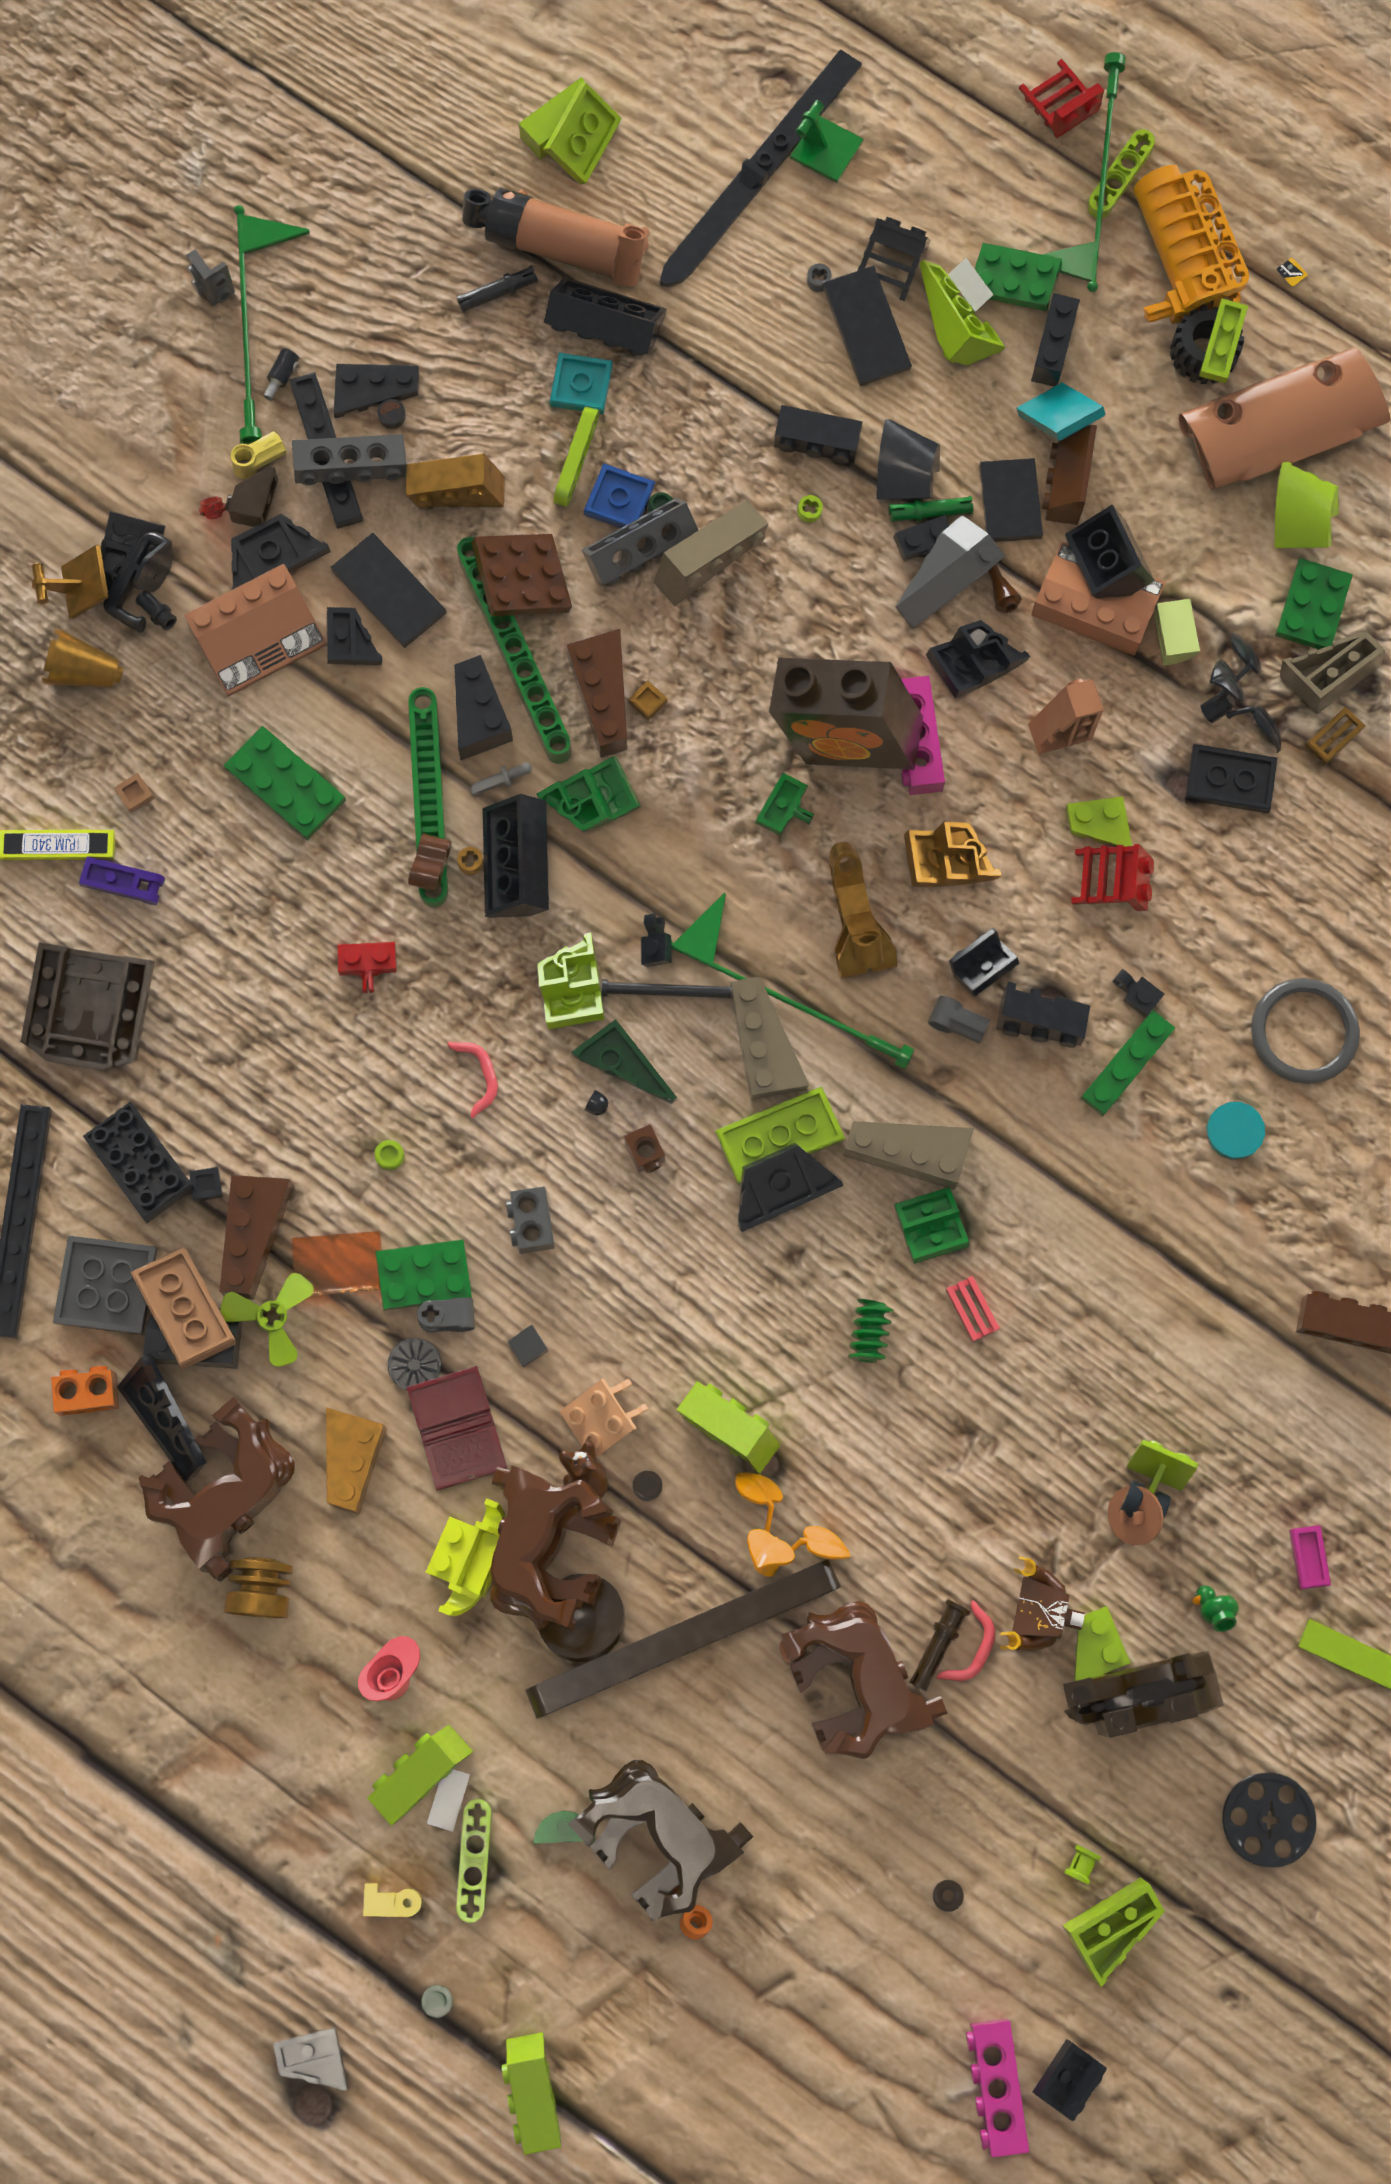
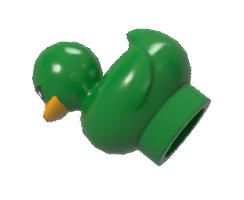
[1192,1585,1239,1632]

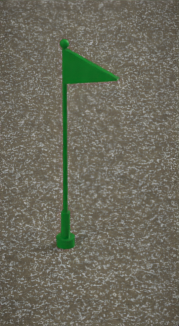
[1042,52,1126,292]
[234,205,310,445]
[671,893,915,1070]

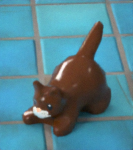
[559,1441,608,1499]

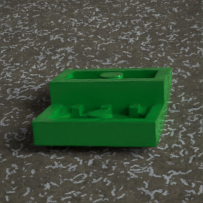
[894,1187,969,1264]

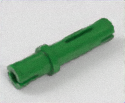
[888,496,974,523]

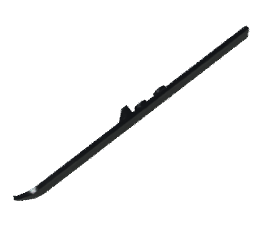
[659,49,862,287]

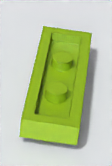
[1199,299,1248,384]

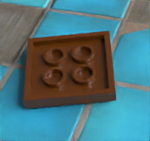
[472,534,572,616]

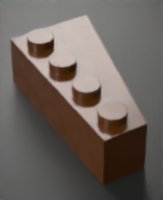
[566,629,628,758]
[219,1175,294,1299]

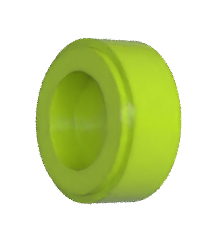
[375,1140,405,1171]

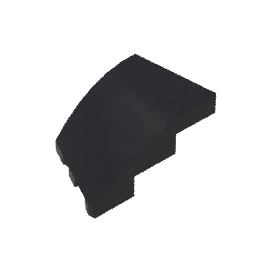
[876,419,940,500]
[101,511,166,591]
[926,620,1030,698]

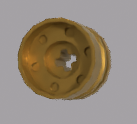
[224,1557,293,1619]

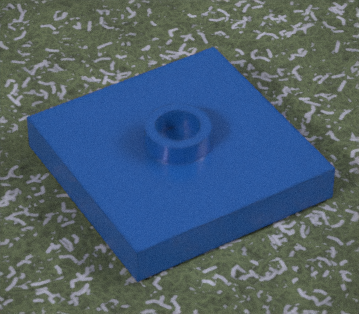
[583,463,655,528]

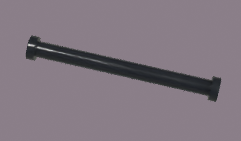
[602,979,732,998]

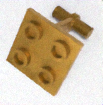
[31,545,108,619]

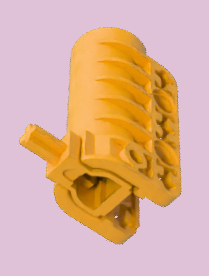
[1133,165,1249,324]

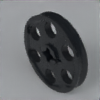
[1222,1773,1317,1868]

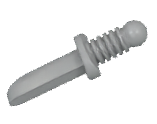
[471,763,532,795]

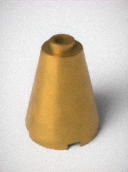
[42,628,124,688]

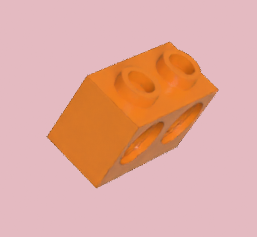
[51,1366,119,1416]

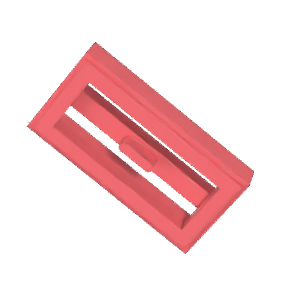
[946,1276,1000,1342]

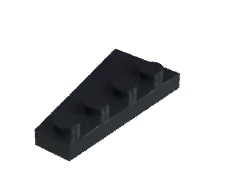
[117,1353,207,1482]

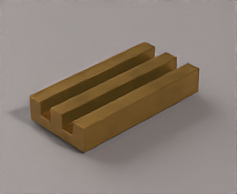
[1305,706,1366,765]

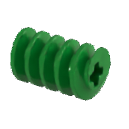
[848,1299,894,1363]

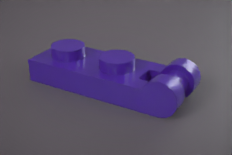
[79,857,165,905]

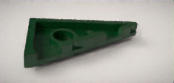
[571,1019,677,1104]

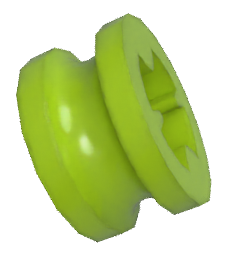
[797,495,823,523]

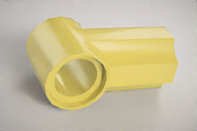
[231,432,287,479]

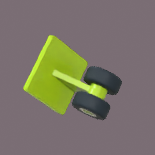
[1119,1440,1199,1518]

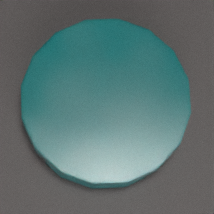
[1206,1102,1265,1160]

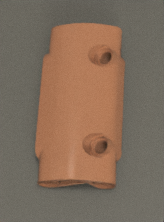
[1178,347,1390,490]

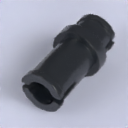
[135,591,177,630]

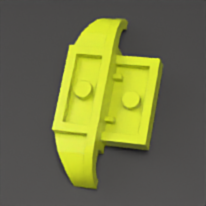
[425,1498,506,1616]

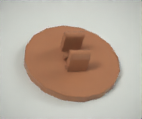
[1107,1486,1164,1546]

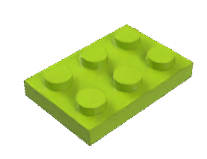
[544,82,622,185]

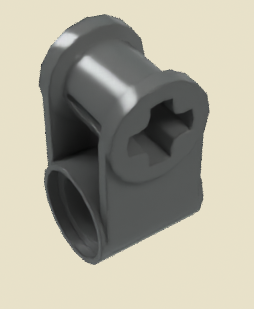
[417,1298,475,1332]

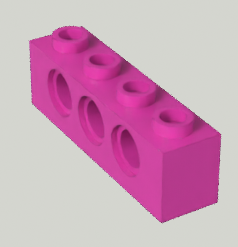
[901,676,945,795]
[966,2019,1029,2157]

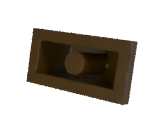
[226,467,278,527]

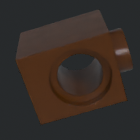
[624,1124,665,1173]

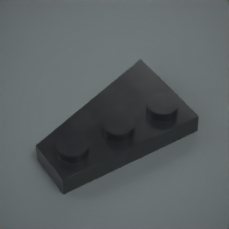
[334,364,419,419]

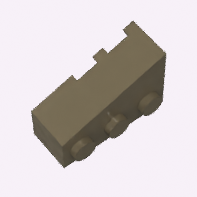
[1279,631,1385,714]

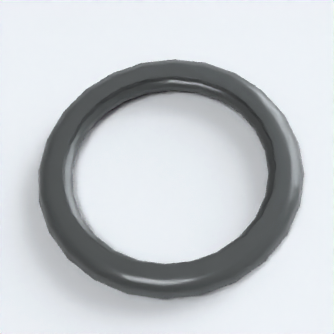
[1251,978,1360,1084]

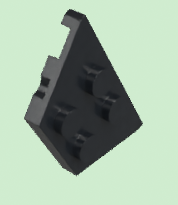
[231,514,331,590]
[738,1143,844,1232]

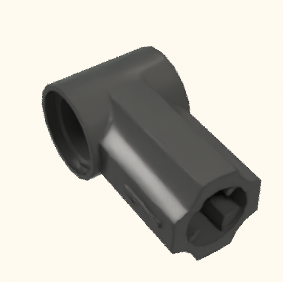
[928,996,990,1044]

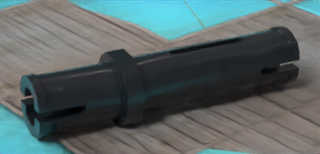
[456,265,538,313]

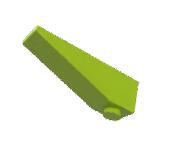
[919,260,1005,365]

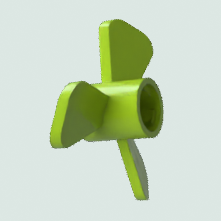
[220,1273,314,1367]

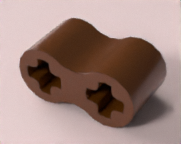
[408,834,452,892]

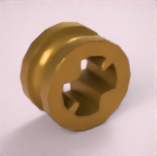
[457,847,484,875]

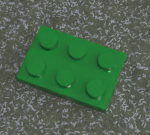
[975,243,1062,311]
[1275,558,1353,650]
[375,1240,472,1311]

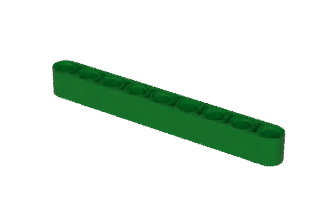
[457,537,571,764]

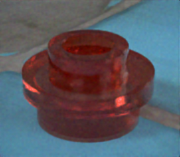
[199,496,226,519]

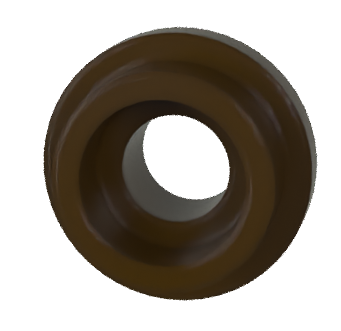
[933,1880,964,1912]

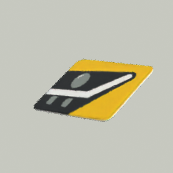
[1277,258,1308,286]

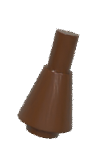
[988,564,1022,613]

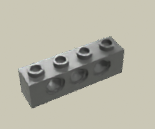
[292,434,407,485]
[582,497,699,585]

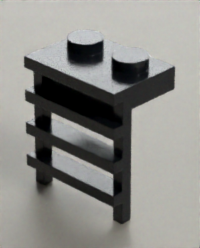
[857,217,931,301]

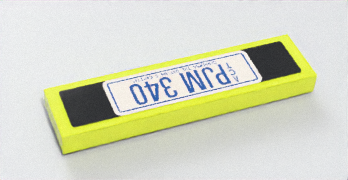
[0,830,115,860]

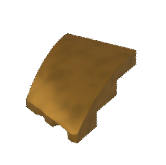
[904,822,1001,887]

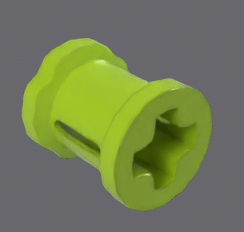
[1064,1844,1101,1885]

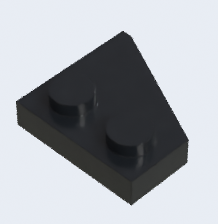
[326,607,382,665]

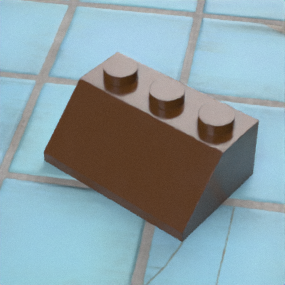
[1042,425,1097,525]

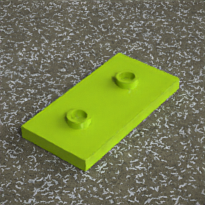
[715,1086,845,1185]

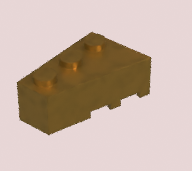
[406,453,505,508]

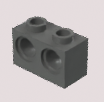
[506,1186,555,1254]

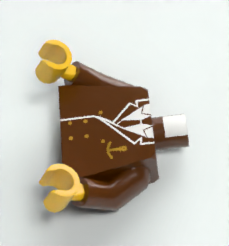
[1000,1556,1085,1652]

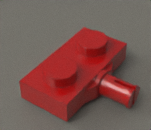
[337,942,397,994]

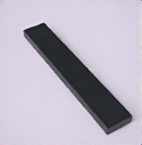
[289,372,363,529]

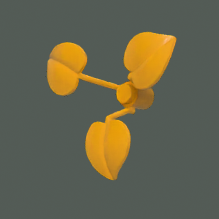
[734,1472,851,1577]

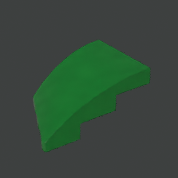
[536,756,641,832]

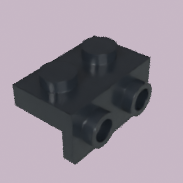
[949,928,1020,997]
[1032,2039,1107,2121]

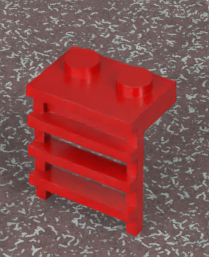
[1019,59,1104,138]
[1071,844,1154,911]

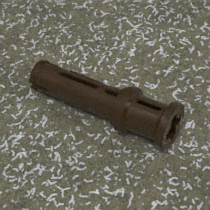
[909,1599,971,1691]

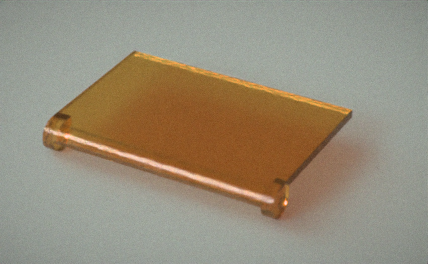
[292,1231,381,1296]

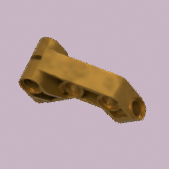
[829,842,898,979]

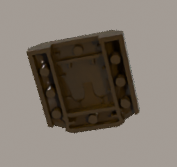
[20,942,155,1071]

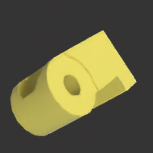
[363,1883,422,1917]

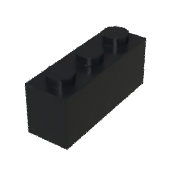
[1031,293,1080,387]
[774,405,863,464]

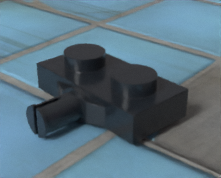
[893,515,949,561]

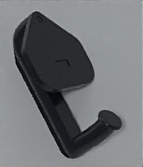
[103,532,172,633]

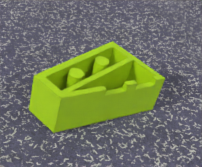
[676,1381,781,1474]
[367,1724,474,1826]
[502,2032,561,2155]

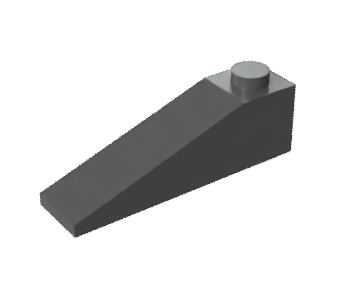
[895,515,1005,629]

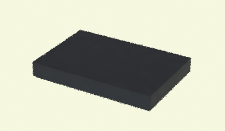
[979,458,1043,542]
[1185,744,1278,814]

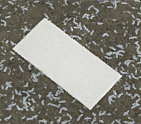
[948,258,993,312]
[427,1769,470,1832]

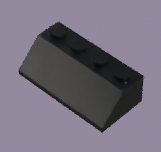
[544,277,667,355]
[482,794,549,918]

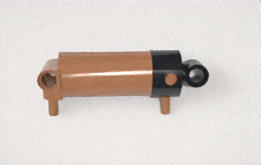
[462,187,650,287]

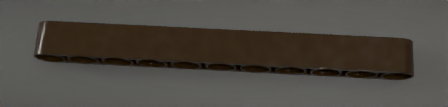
[525,1559,841,1719]

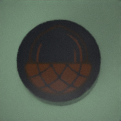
[377,399,406,429]

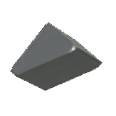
[508,1325,548,1367]

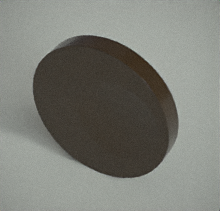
[539,1574,626,1662]

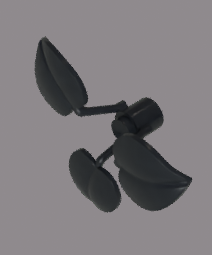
[1200,632,1281,753]

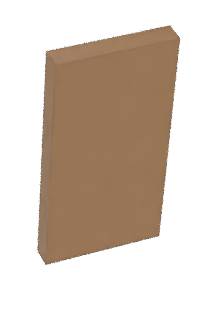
[131,1247,236,1370]

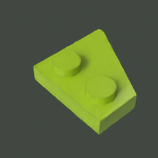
[1066,796,1132,846]
[1074,1606,1130,1681]

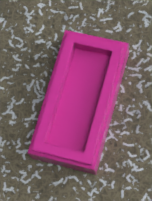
[1289,1525,1331,1590]

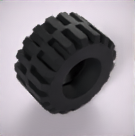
[1170,306,1244,384]

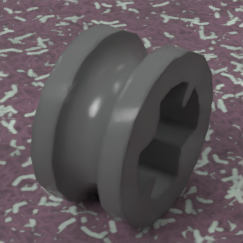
[807,263,832,292]

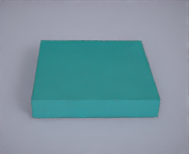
[549,353,613,415]

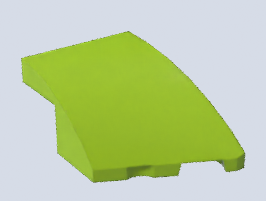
[1275,462,1339,548]
[537,933,605,1029]

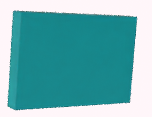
[1016,382,1106,441]

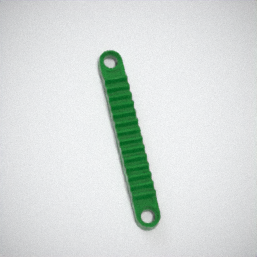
[408,687,448,907]

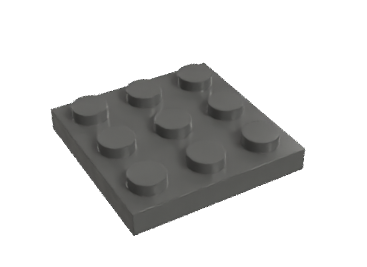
[53,1236,158,1335]

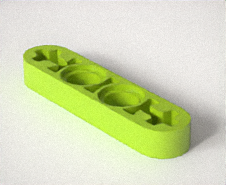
[1088,129,1155,218]
[553,406,599,507]
[456,1799,492,1923]

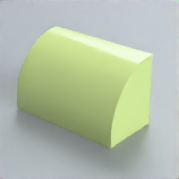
[1154,599,1200,665]

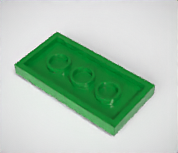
[223,725,346,841]

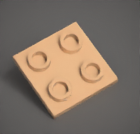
[559,1378,649,1458]

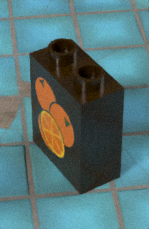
[769,658,923,770]

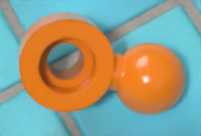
[672,1885,713,1940]

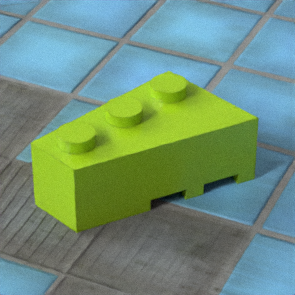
[1062,1877,1165,1987]

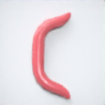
[447,1042,498,1118]
[936,1600,995,1681]

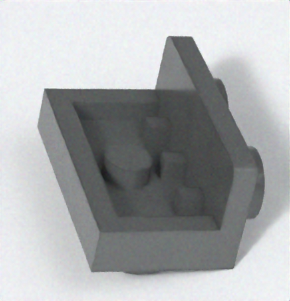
[186,249,235,306]

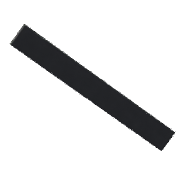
[0,1104,52,1339]

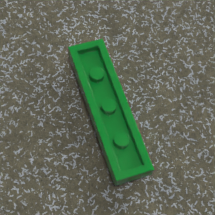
[1080,1010,1175,1116]

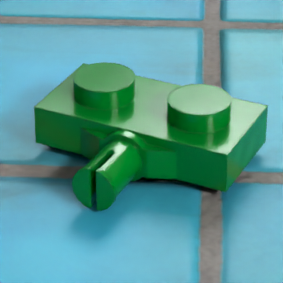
[756,773,815,836]

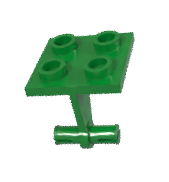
[790,100,864,183]

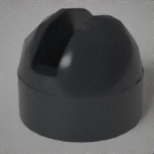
[584,1090,609,1116]

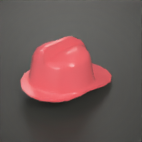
[358,1636,420,1701]

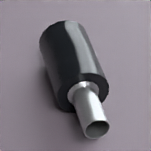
[263,348,300,401]

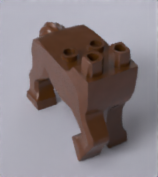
[139,1397,295,1582]
[490,1466,621,1631]
[780,1601,948,1759]

